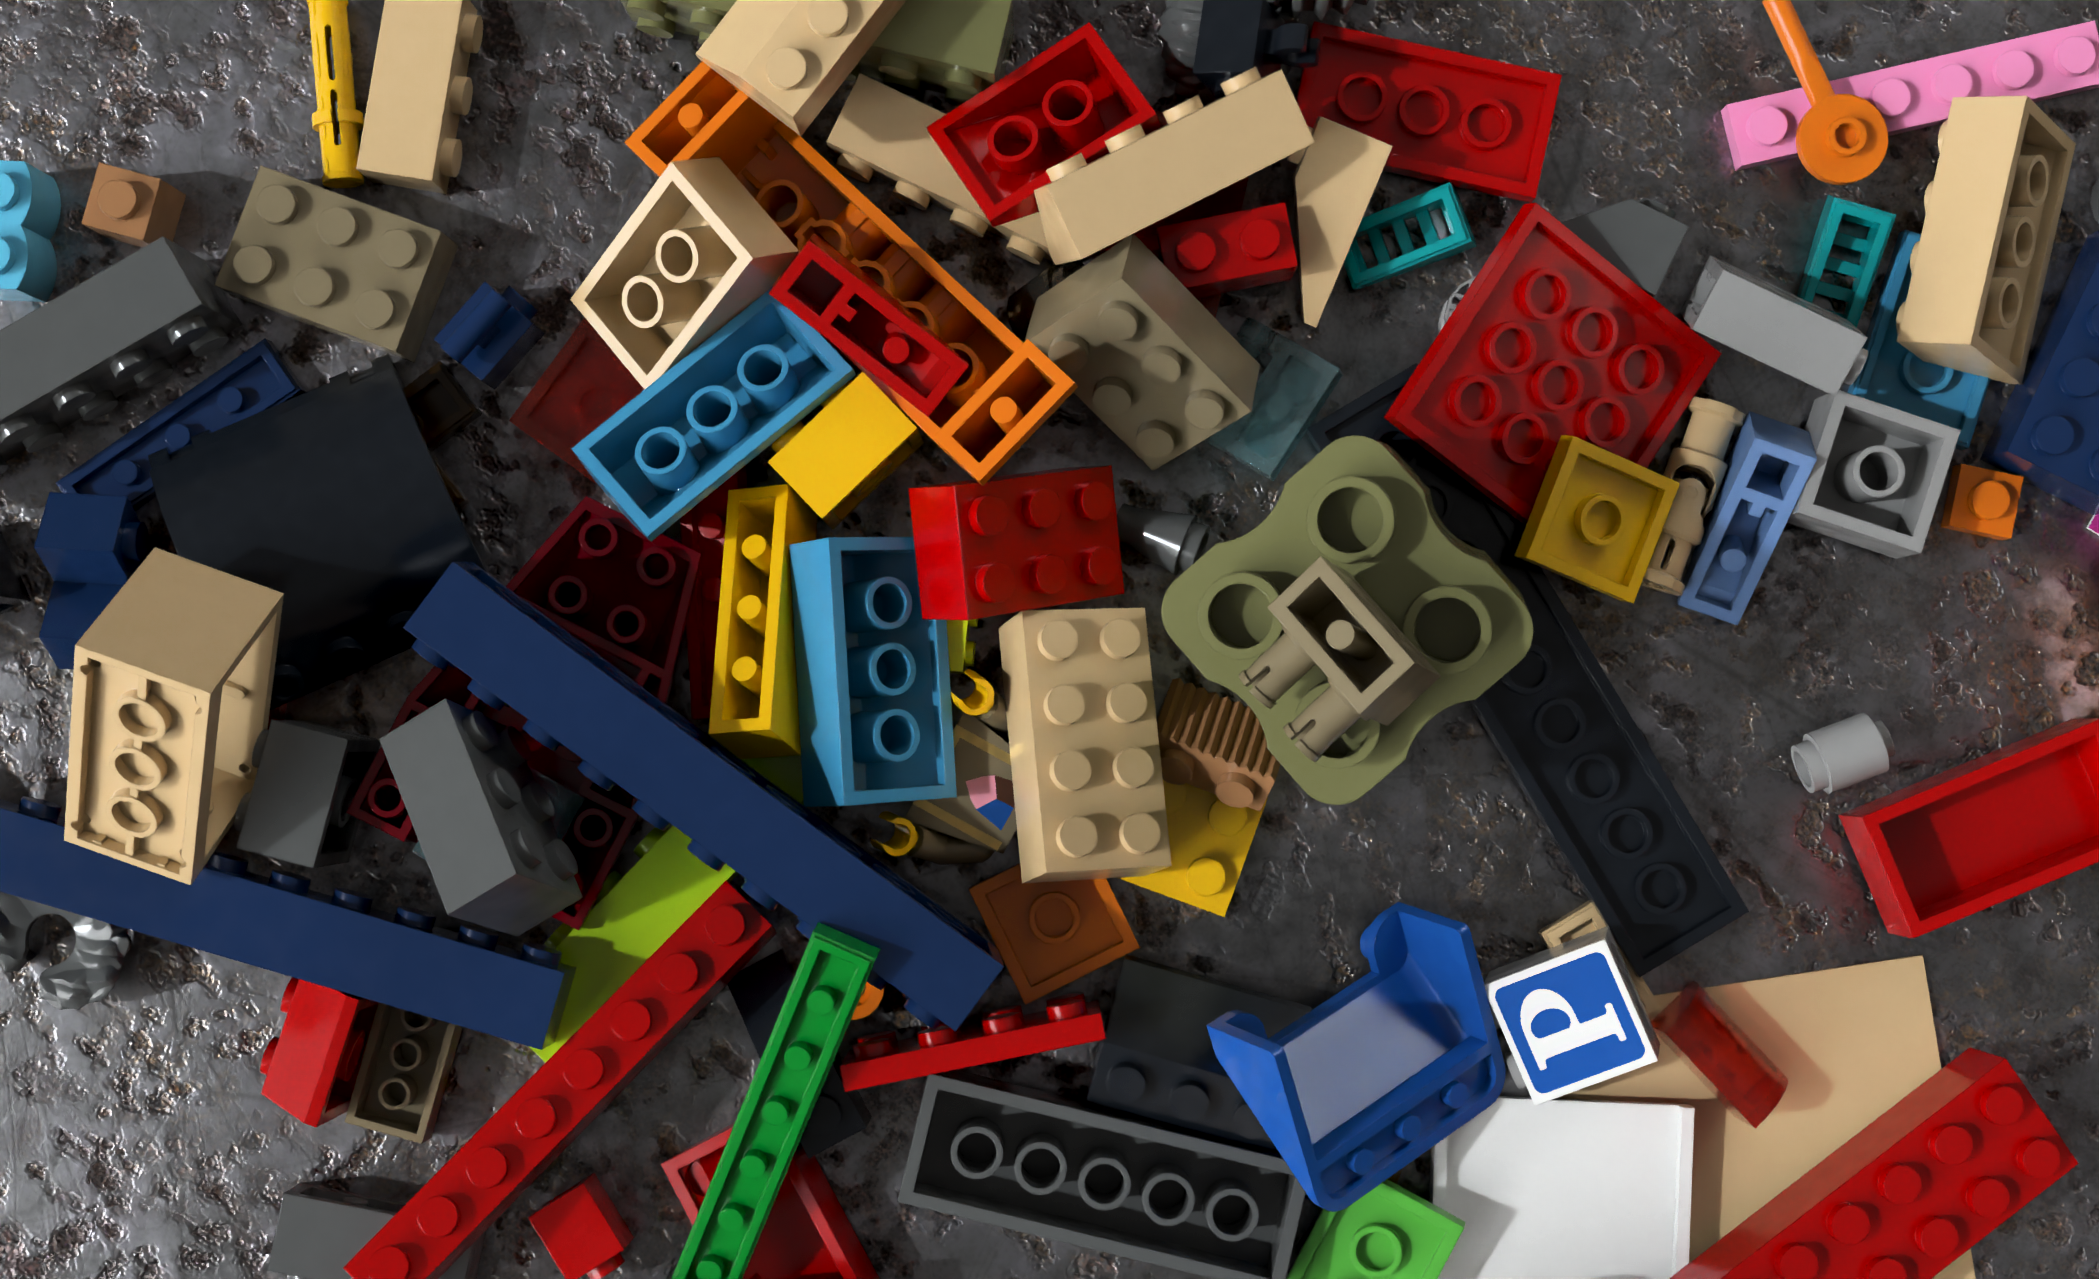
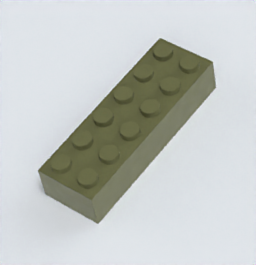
[620,0,1014,107]

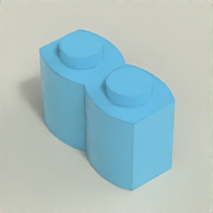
[0,160,61,302]

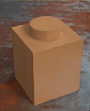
[81,162,186,248]

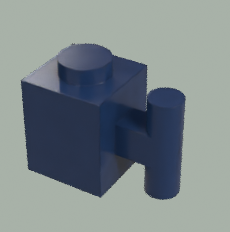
[434,282,545,390]

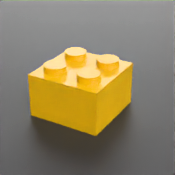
[768,371,924,530]

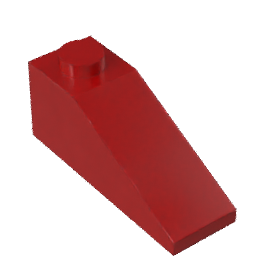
[769,233,969,417]

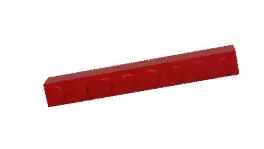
[343,881,777,1279]

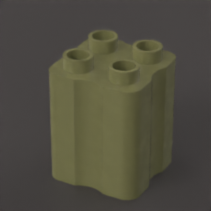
[1161,436,1533,805]

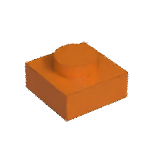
[1941,463,2024,541]

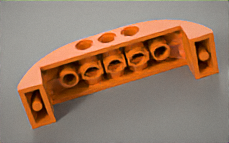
[624,61,1078,486]

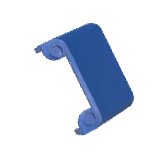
[1206,902,1506,1212]

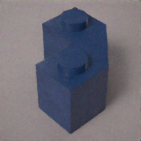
[34,492,149,670]

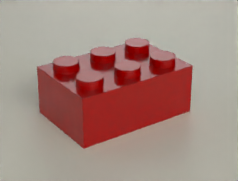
[908,465,1125,620]

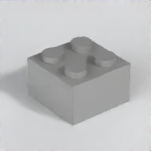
[1787,390,1961,559]

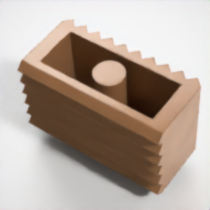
[1156,678,1280,811]

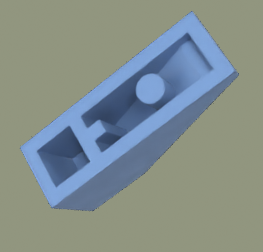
[1677,411,1817,626]

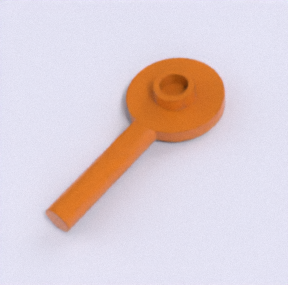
[1762,0,1888,185]

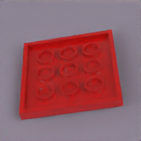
[1384,203,1722,526]

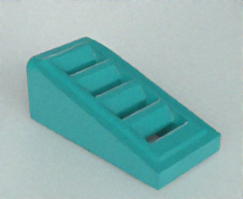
[1343,182,1477,290]
[1797,195,1896,328]

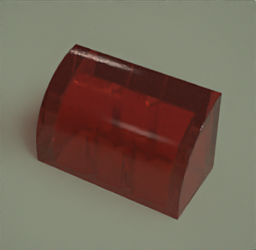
[1650,981,1788,1129]

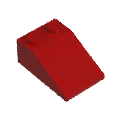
[926,22,1161,227]

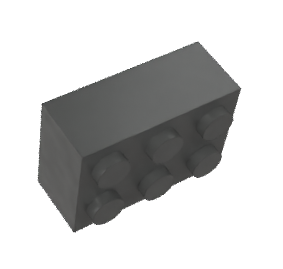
[379,698,583,937]

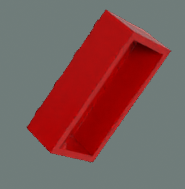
[1839,718,2099,939]

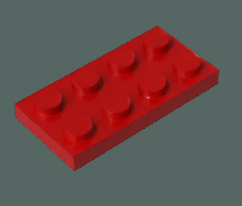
[1296,21,1562,203]
[840,992,1106,1092]

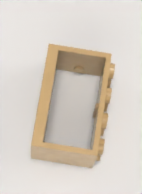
[64,547,284,885]

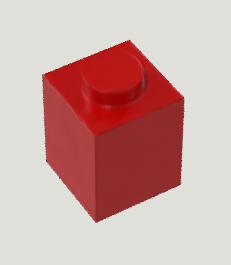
[528,1173,634,1279]

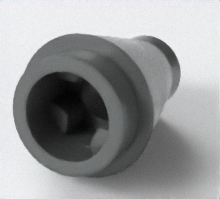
[1117,503,1210,575]

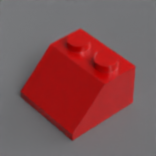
[260,977,378,1127]

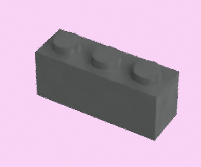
[267,1183,486,1279]

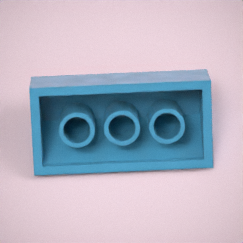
[571,288,856,541]
[789,537,957,807]

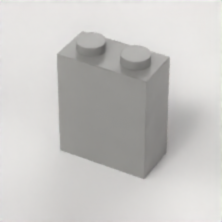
[1680,255,1868,397]

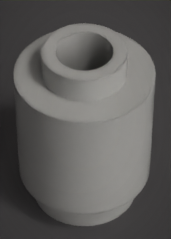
[1791,713,1895,794]

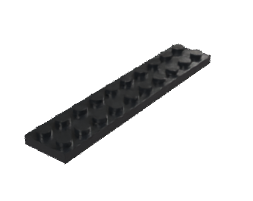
[1305,363,1749,978]

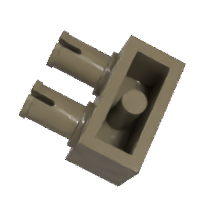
[1239,556,1441,762]

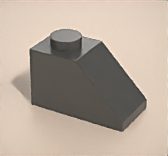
[1561,198,1689,297]

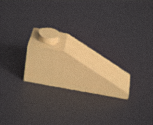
[1287,116,1393,328]

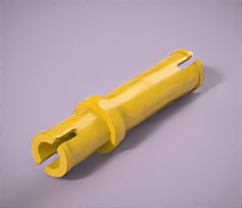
[307,0,364,188]

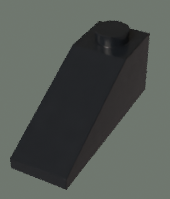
[727,948,872,1158]

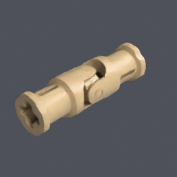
[1641,397,1746,596]

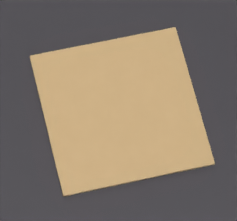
[1559,955,1976,1279]

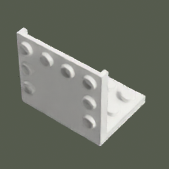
[1429,1096,1695,1279]

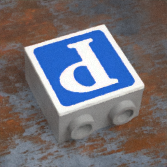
[1484,926,1660,1106]

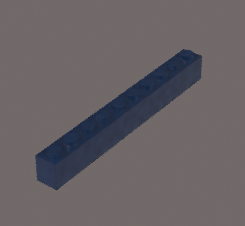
[0,796,577,1050]

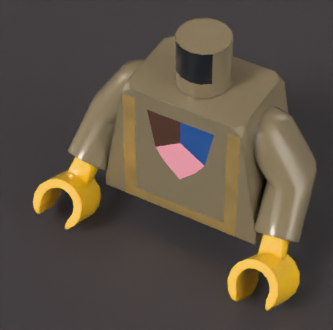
[871,669,1017,865]

